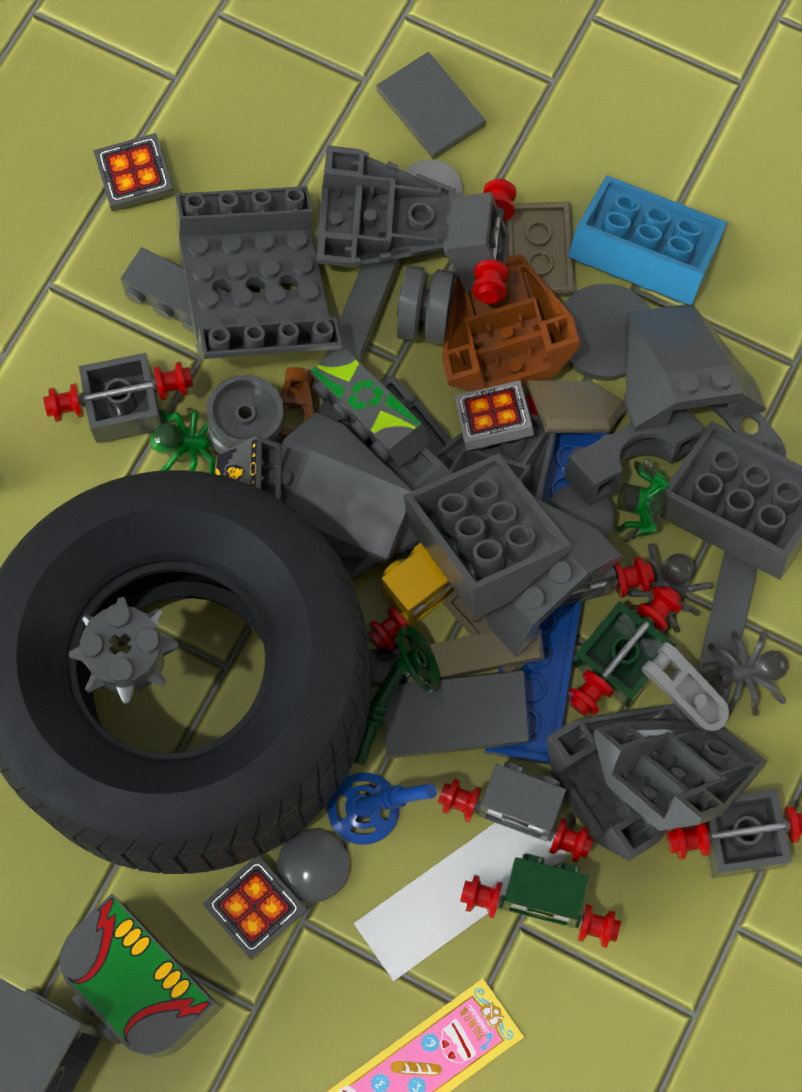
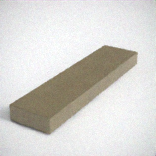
[406,625,544,684]

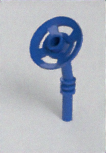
[328,773,437,845]

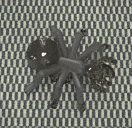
[627,543,712,633]
[701,630,789,717]

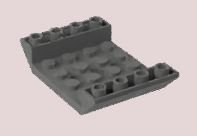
[175,186,342,359]

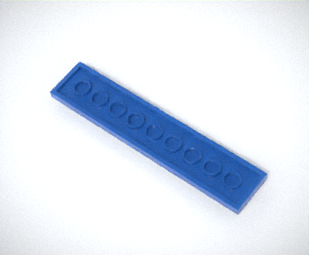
[485,433,608,765]

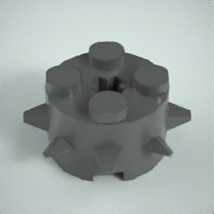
[69,597,179,704]

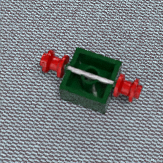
[568,586,682,716]
[460,854,621,948]

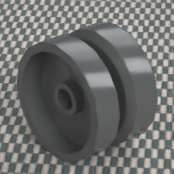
[397,265,455,345]
[207,375,283,454]

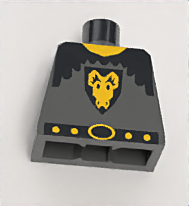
[216,436,282,500]

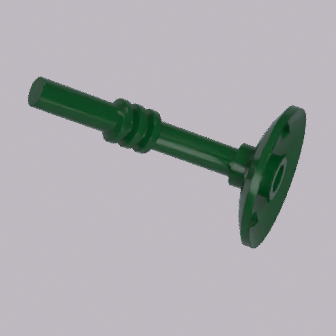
[354,625,441,765]

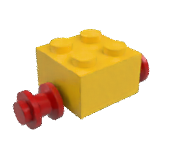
[367,542,455,652]

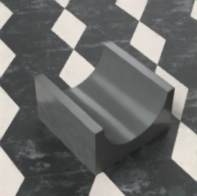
[0,978,104,1092]

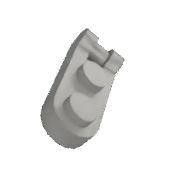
[641,642,729,731]

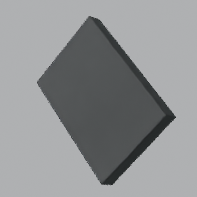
[377,52,486,160]

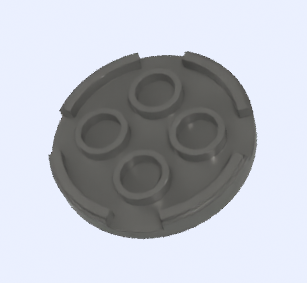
[563,284,650,381]

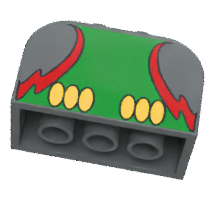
[60,894,222,1057]

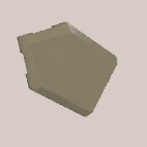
[527,380,627,433]

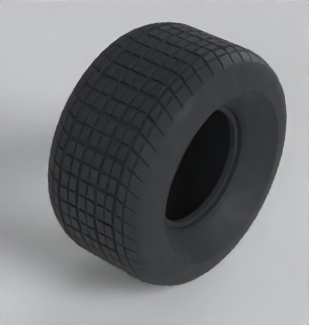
[0,470,371,874]

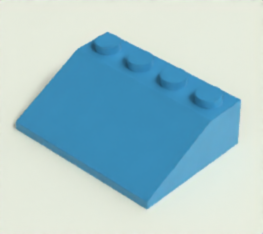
[567,175,728,305]

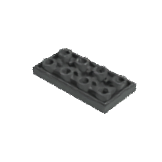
[384,671,531,759]

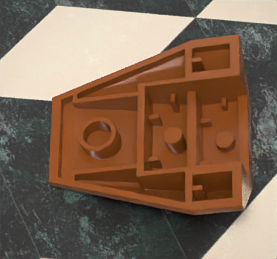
[442,254,581,391]

